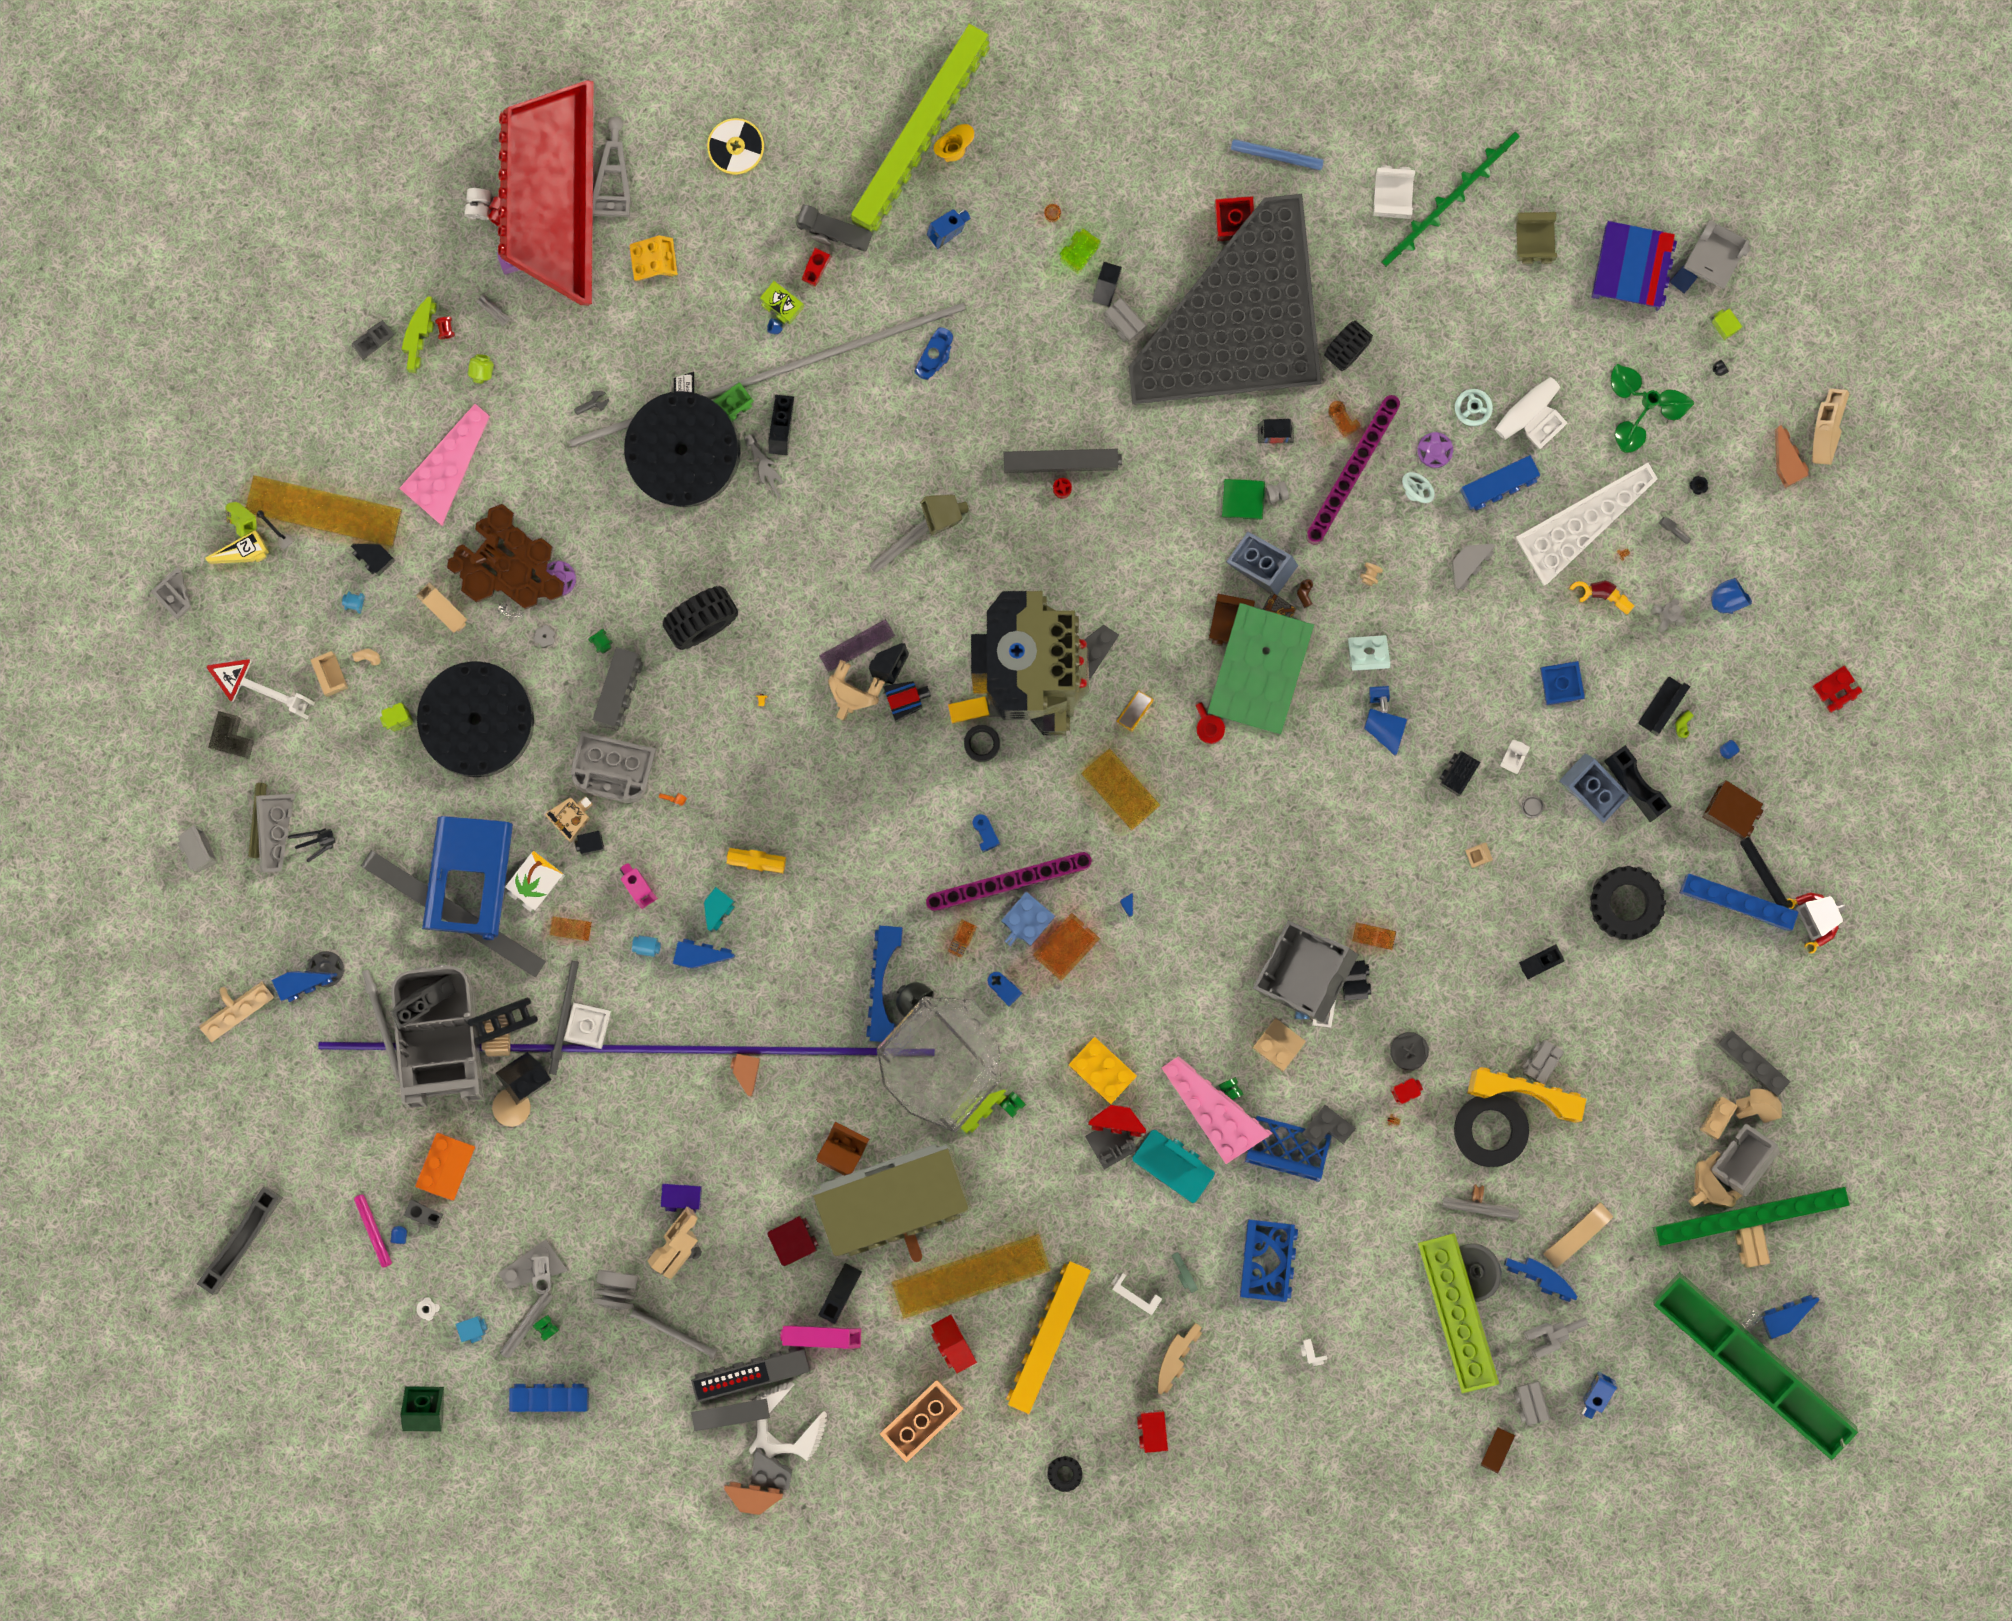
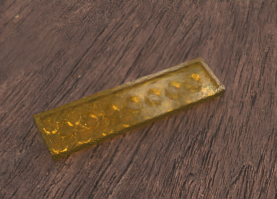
[245,475,402,547]
[892,1234,1051,1319]

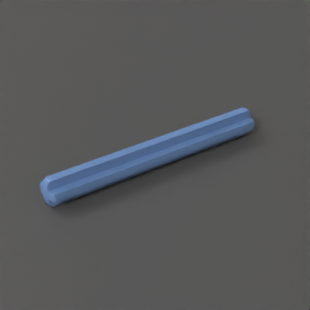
[1231,139,1324,170]

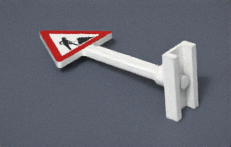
[207,659,315,720]

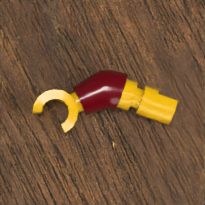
[1569,580,1635,615]

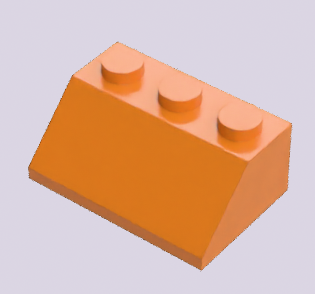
[415,1132,475,1201]

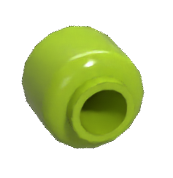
[468,354,494,384]

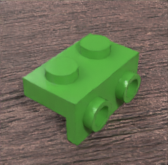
[713,382,754,421]

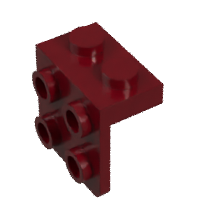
[767,1216,819,1266]

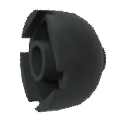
[896,982,934,1021]

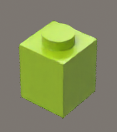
[1711,308,1743,341]

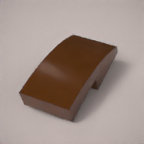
[1481,1427,1516,1474]

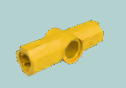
[726,848,786,874]

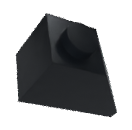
[1092,262,1122,307]
[869,643,909,684]
[1519,944,1565,980]

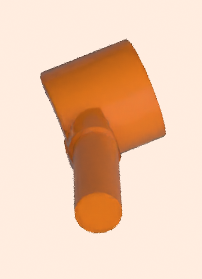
[659,793,687,806]

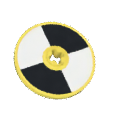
[707,118,764,175]

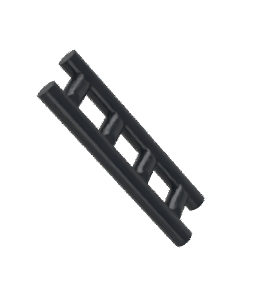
[468,997,538,1045]

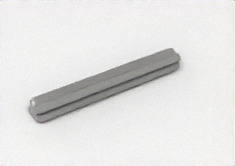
[870,519,929,573]
[1442,1197,1519,1219]
[500,1292,553,1358]

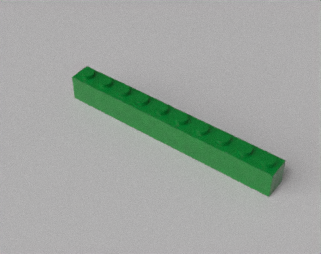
[1653,1187,1850,1246]

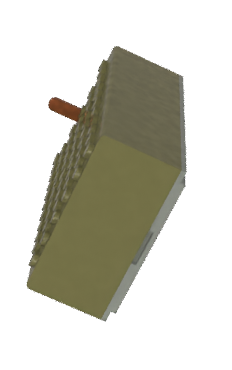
[812,1144,972,1262]

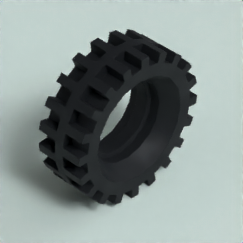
[1590,866,1666,940]

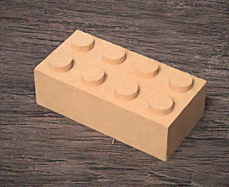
[880,1379,964,1463]

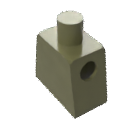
[920,494,969,536]

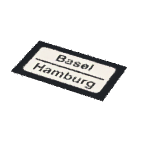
[674,372,694,393]

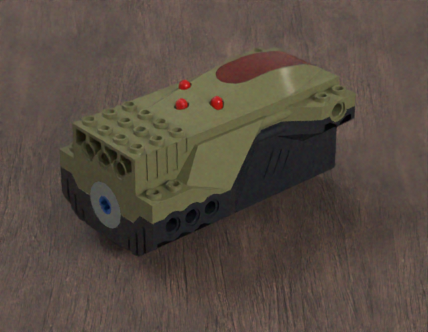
[971,591,1089,736]

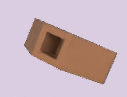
[724,1482,784,1515]

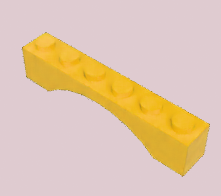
[1467,1067,1586,1123]

